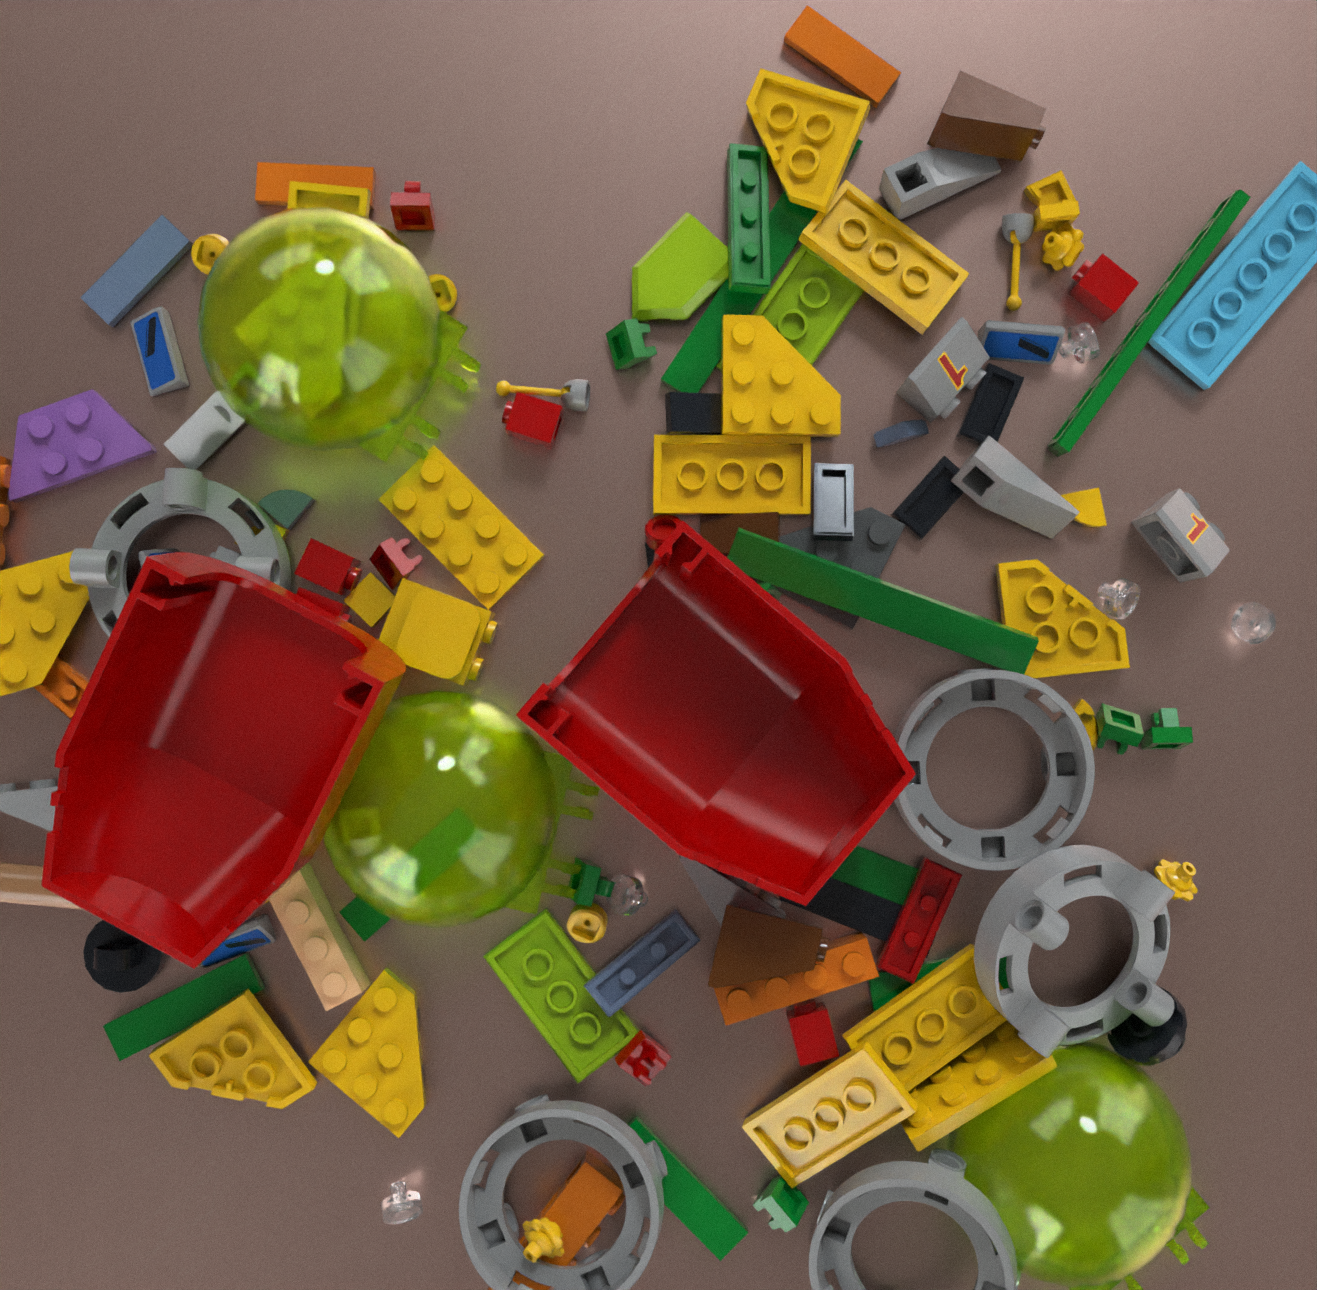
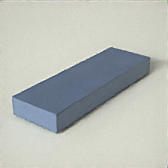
[81,215,193,327]
[583,909,701,1017]

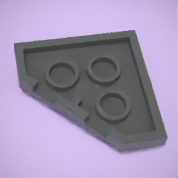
[749,507,906,630]

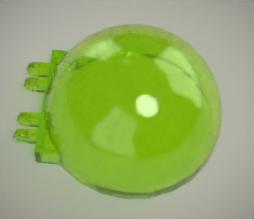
[196,206,482,463]
[323,690,600,929]
[947,1041,1210,1290]

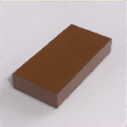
[700,512,780,556]

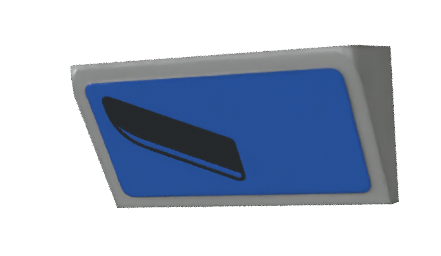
[130,306,189,397]
[978,320,1065,365]
[199,913,276,968]

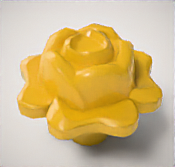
[1042,223,1084,271]
[1154,859,1198,902]
[522,1218,565,1263]

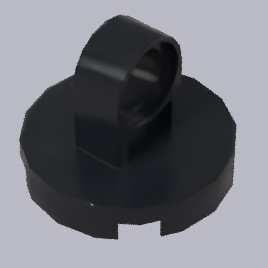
[83,920,166,993]
[1107,985,1187,1066]

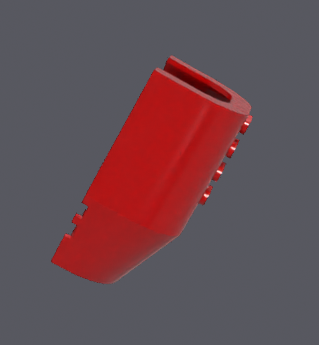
[516,520,916,906]
[41,552,406,969]

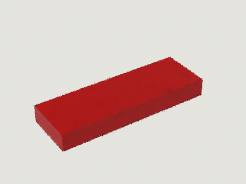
[876,857,963,984]

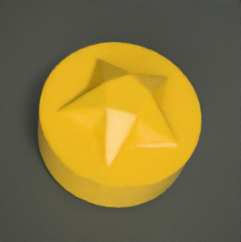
[191,234,234,275]
[418,274,458,315]
[567,903,608,943]

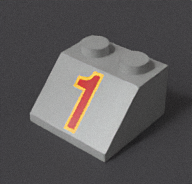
[896,317,990,423]
[1131,488,1230,583]

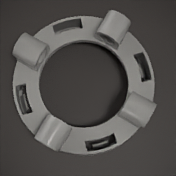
[69,468,291,637]
[894,668,1095,871]
[974,845,1175,1058]
[459,1094,668,1290]
[809,1148,1021,1290]

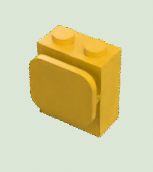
[379,578,498,686]

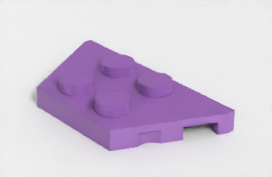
[8,389,157,503]

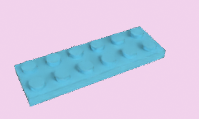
[1147,161,1317,390]

